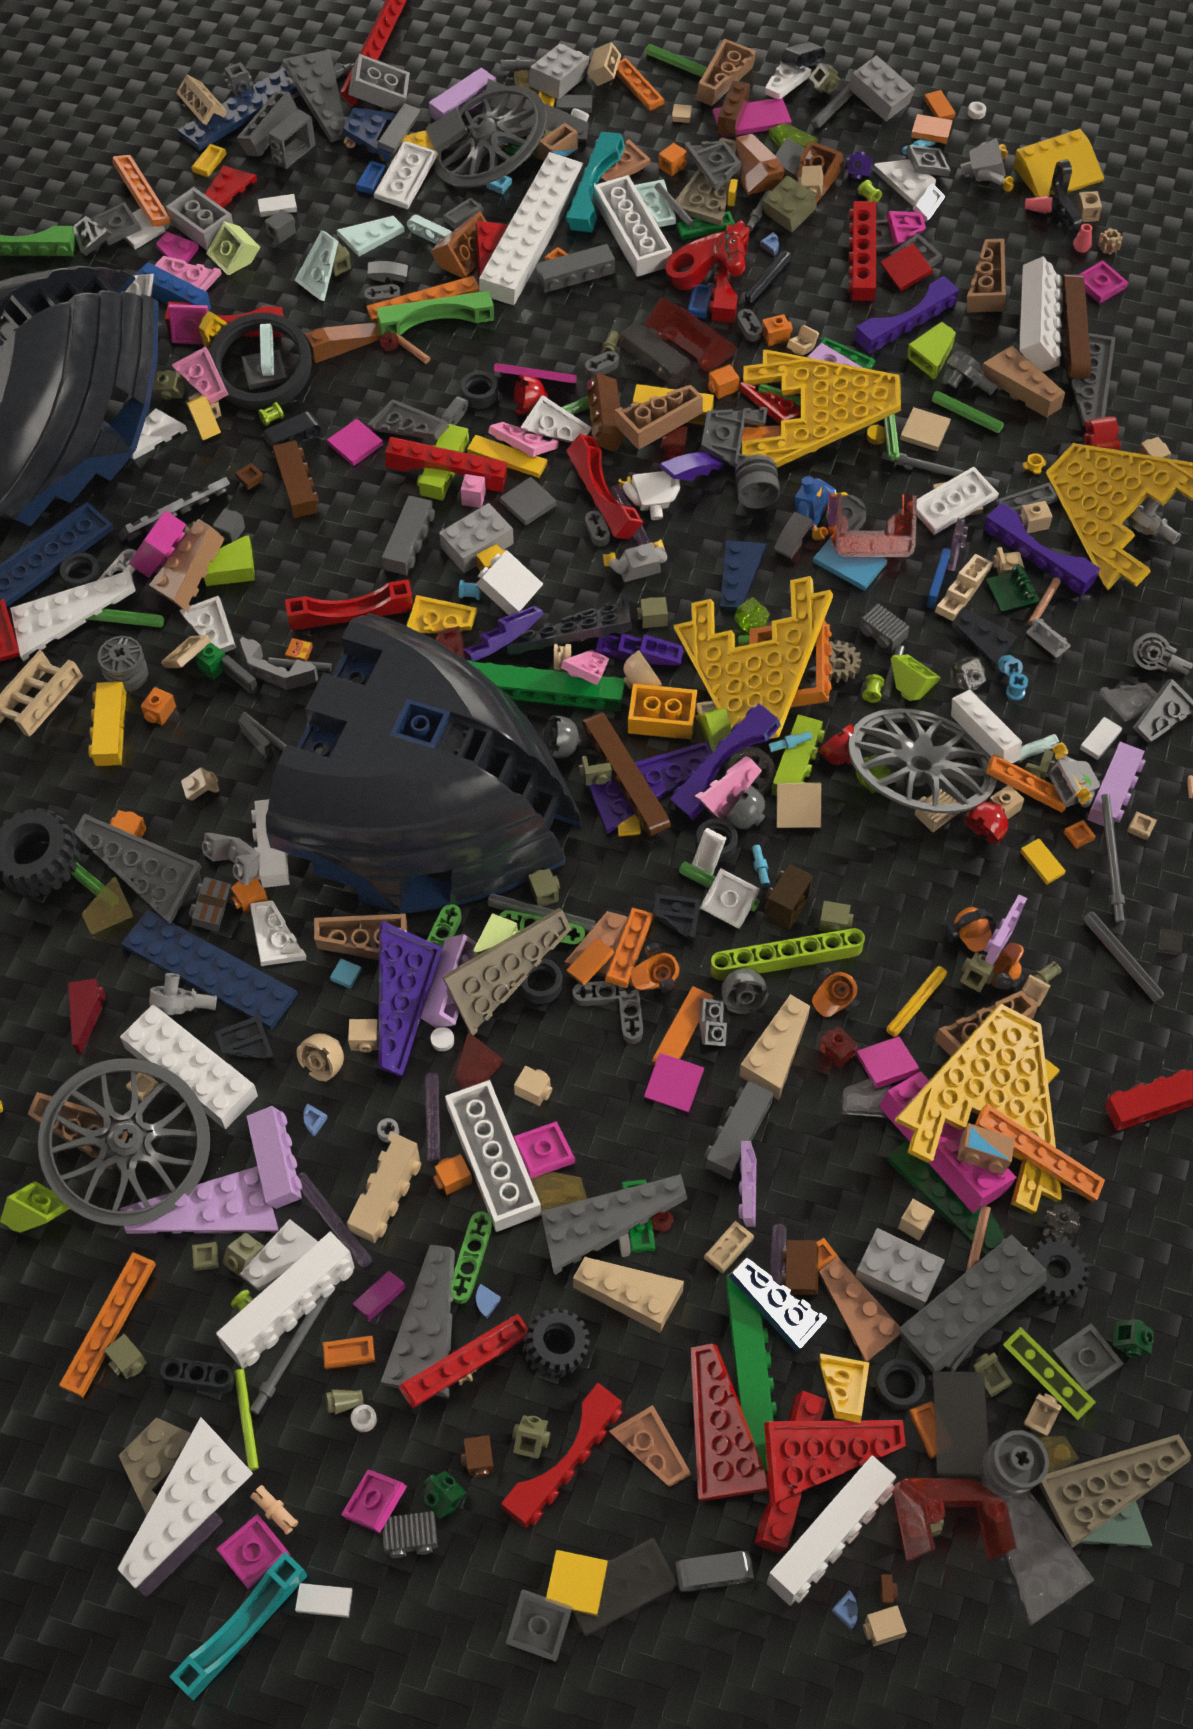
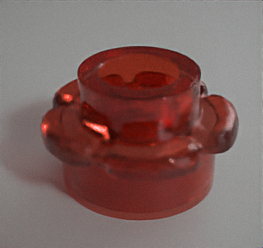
[380,331,399,351]
[651,1210,673,1231]

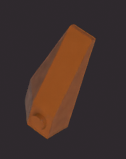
[735,134,785,195]
[797,141,845,204]
[431,211,486,278]
[304,322,386,363]

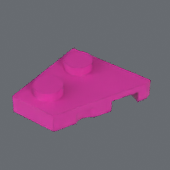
[886,211,926,246]
[156,232,199,263]

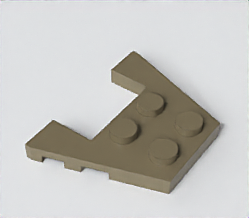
[119,1418,192,1516]

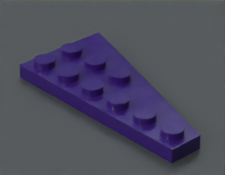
[587,741,713,834]
[378,921,443,1076]

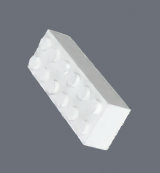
[594,175,672,277]
[1020,257,1063,372]
[120,1004,258,1130]
[445,1080,541,1232]
[216,1231,355,1369]
[766,1456,896,1606]

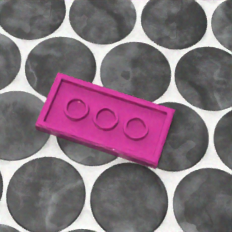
[713,98,792,138]
[494,363,577,383]

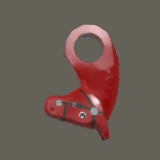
[665,221,749,290]

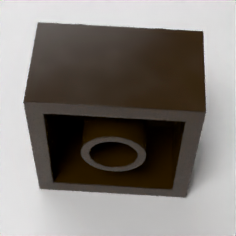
[764,864,813,931]

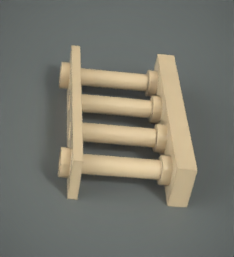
[0,650,83,737]

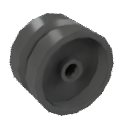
[982,1430,1049,1496]

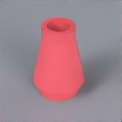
[1025,195,1053,214]
[1073,224,1092,252]

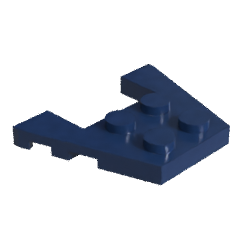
[342,108,397,162]

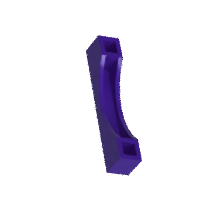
[855,276,959,354]
[984,503,1100,596]
[670,703,781,821]

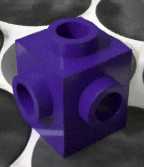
[845,151,873,179]

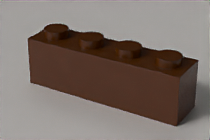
[586,373,625,451]
[273,440,319,518]

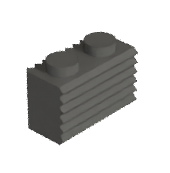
[860,603,909,652]
[382,1511,438,1558]

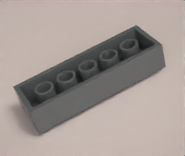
[899,1234,1047,1375]

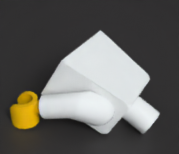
[619,471,680,520]

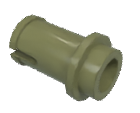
[602,331,620,353]
[1033,961,1061,984]

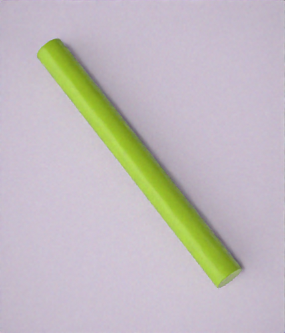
[234,1369,259,1471]

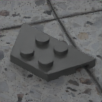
[685,141,741,190]

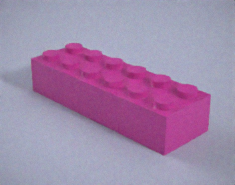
[879,1072,1016,1213]

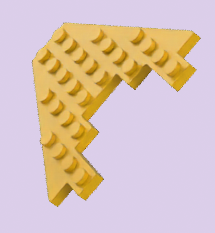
[742,350,901,468]
[1046,443,1193,590]
[674,576,833,739]
[894,1004,1062,1214]

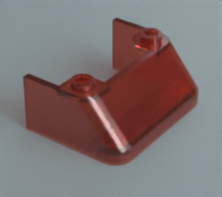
[644,297,738,372]
[828,493,917,557]
[894,1478,1017,1561]

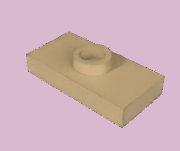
[704,1221,754,1274]

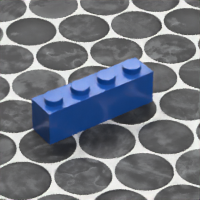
[136,262,211,310]

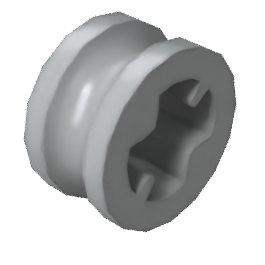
[377,1118,399,1142]

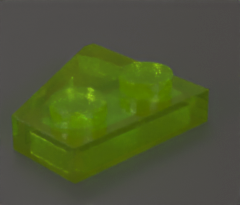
[769,123,818,148]

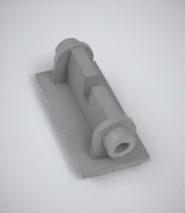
[1026,618,1071,658]

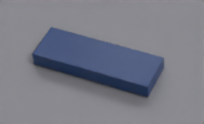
[927,548,951,609]

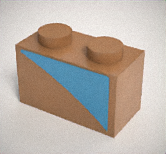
[539,123,578,161]
[957,1123,1015,1175]

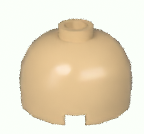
[623,650,662,689]
[296,1034,344,1081]

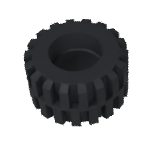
[523,1308,590,1378]

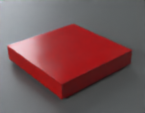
[881,243,933,292]

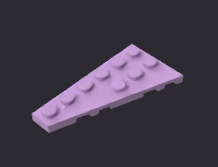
[120,1166,279,1233]

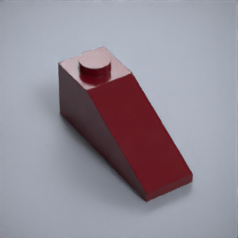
[68,979,105,1054]

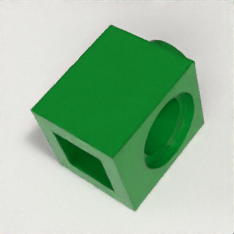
[195,642,225,680]

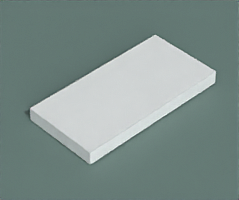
[374,141,437,209]
[909,467,999,535]

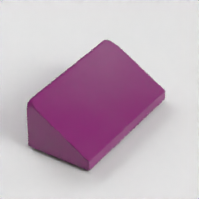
[353,1271,406,1322]

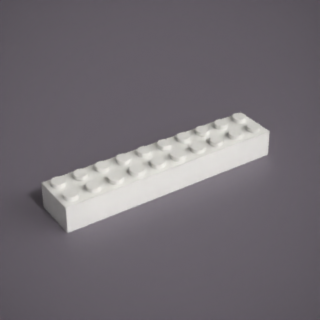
[479,152,583,305]

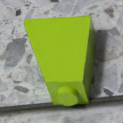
[907,322,956,379]
[204,535,255,586]
[695,708,740,767]

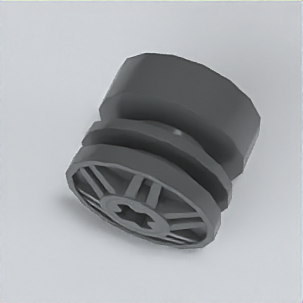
[735,455,780,509]
[98,636,149,693]

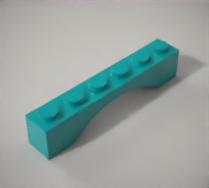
[566,132,625,232]
[169,1552,307,1701]

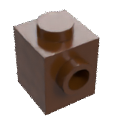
[461,1435,494,1478]

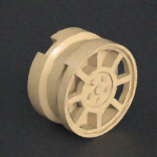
[554,644,571,672]

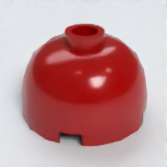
[514,375,548,415]
[818,724,855,765]
[963,802,1009,844]

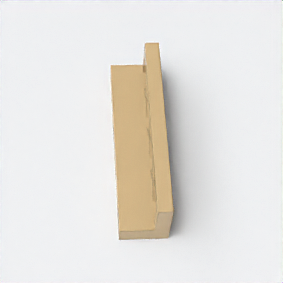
[177,74,227,125]

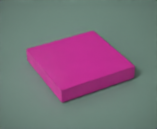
[1079,260,1128,304]
[168,304,208,345]
[327,419,383,466]
[857,1037,919,1088]
[644,1053,704,1113]
[513,1121,575,1179]
[341,1469,407,1533]
[216,1514,290,1591]

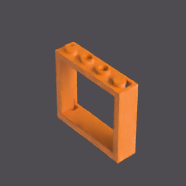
[749,620,832,708]

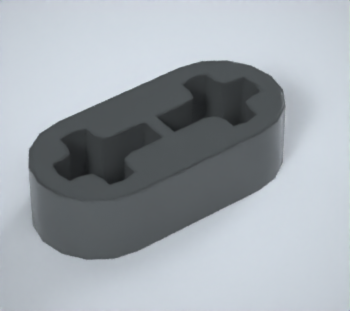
[364,284,401,305]
[737,309,762,342]
[585,351,619,378]
[441,396,468,425]
[585,511,610,547]

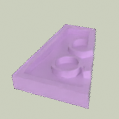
[984,895,1027,965]
[739,1141,757,1227]

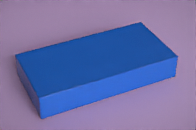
[356,161,387,195]
[687,284,713,318]

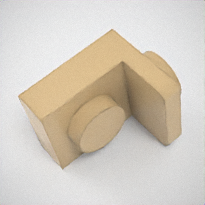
[993,547,1024,575]

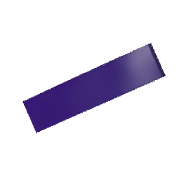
[659,452,726,481]
[464,606,543,662]
[595,633,684,665]

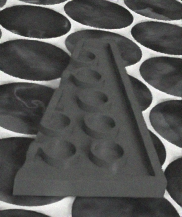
[74,814,202,924]
[541,1174,687,1275]
[381,1245,455,1397]

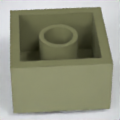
[763,175,817,232]

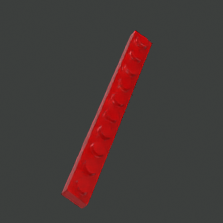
[340,0,406,106]

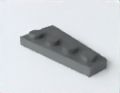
[367,399,449,440]

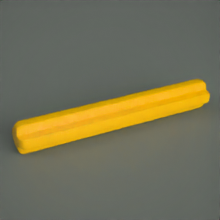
[886,966,947,1037]

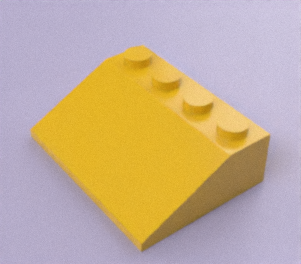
[1013,129,1104,197]

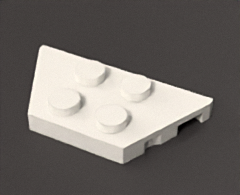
[873,159,936,207]

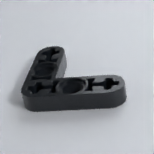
[1049,159,1083,231]

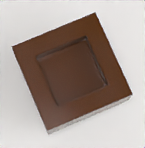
[235,463,264,490]
[878,1574,898,1607]

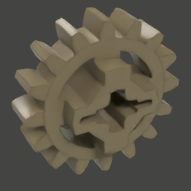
[815,641,862,682]

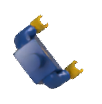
[795,476,848,541]

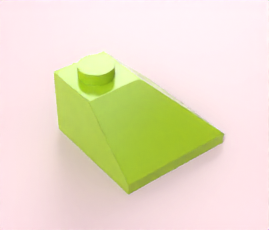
[891,654,941,701]
[0,1181,70,1232]

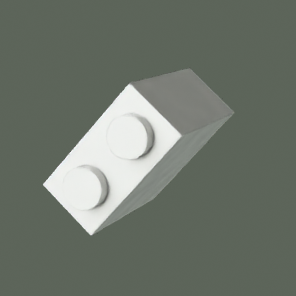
[476,550,543,615]

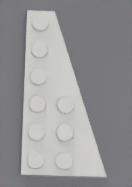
[10,571,136,661]
[118,1417,253,1588]

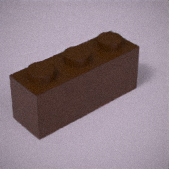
[717,80,750,137]

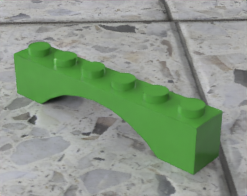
[0,226,76,256]
[376,291,494,338]

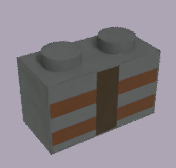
[189,877,231,932]

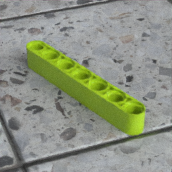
[710,928,865,980]

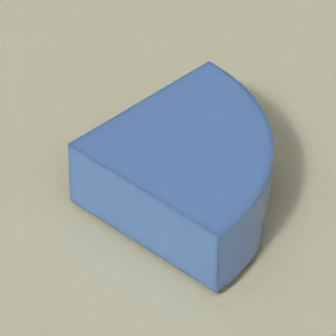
[760,232,779,256]
[304,1104,328,1136]
[476,1284,501,1319]
[832,1590,858,1630]

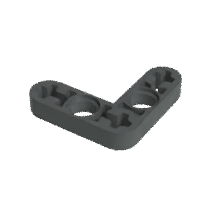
[572,979,643,1044]

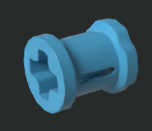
[459,580,482,600]
[998,655,1023,676]
[1006,673,1028,701]

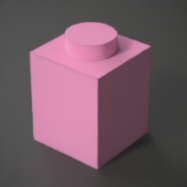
[461,474,486,508]

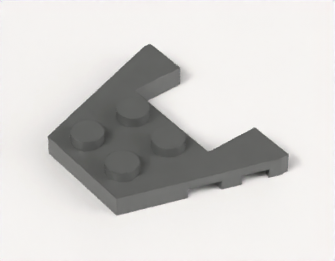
[700,407,767,467]

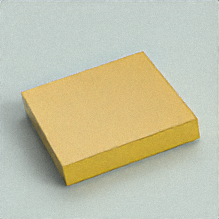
[546,1550,608,1616]

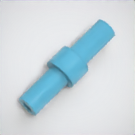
[902,139,935,154]
[768,731,812,752]
[752,845,770,887]

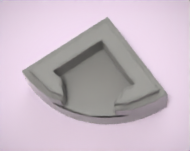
[617,1233,631,1257]

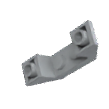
[240,637,318,690]
[202,833,260,885]

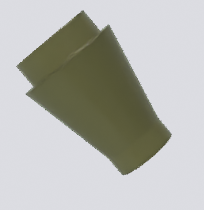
[325,1389,363,1415]

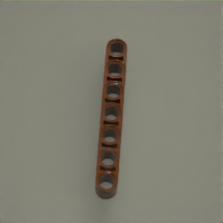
[1062,274,1091,379]
[582,712,671,837]

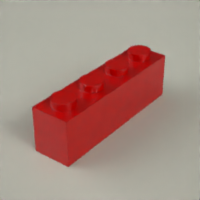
[1105,1069,1193,1131]

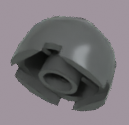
[544,715,581,759]
[724,785,765,829]
[721,969,768,1014]

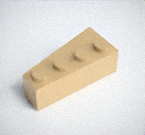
[739,994,810,1100]
[347,1132,421,1243]
[573,1257,684,1333]

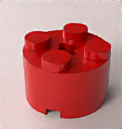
[1084,416,1121,451]

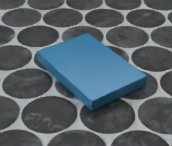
[813,531,887,591]

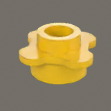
[1023,454,1046,474]

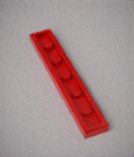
[398,1314,528,1409]

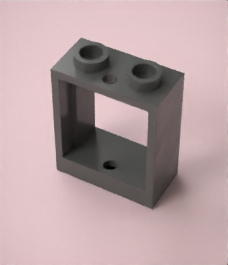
[268,109,315,169]

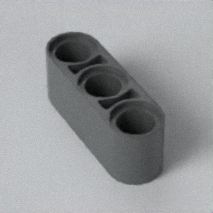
[675,1551,754,1591]

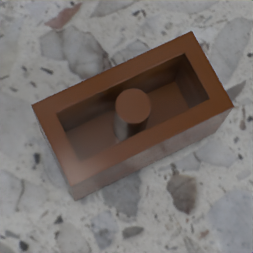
[782,1240,819,1295]

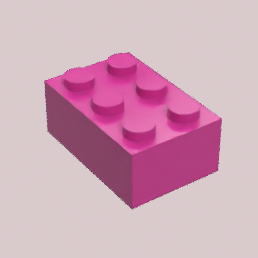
[129,510,186,578]

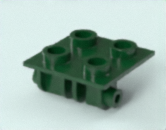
[986,564,1040,612]

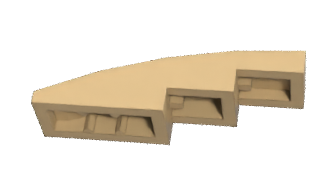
[935,554,993,621]

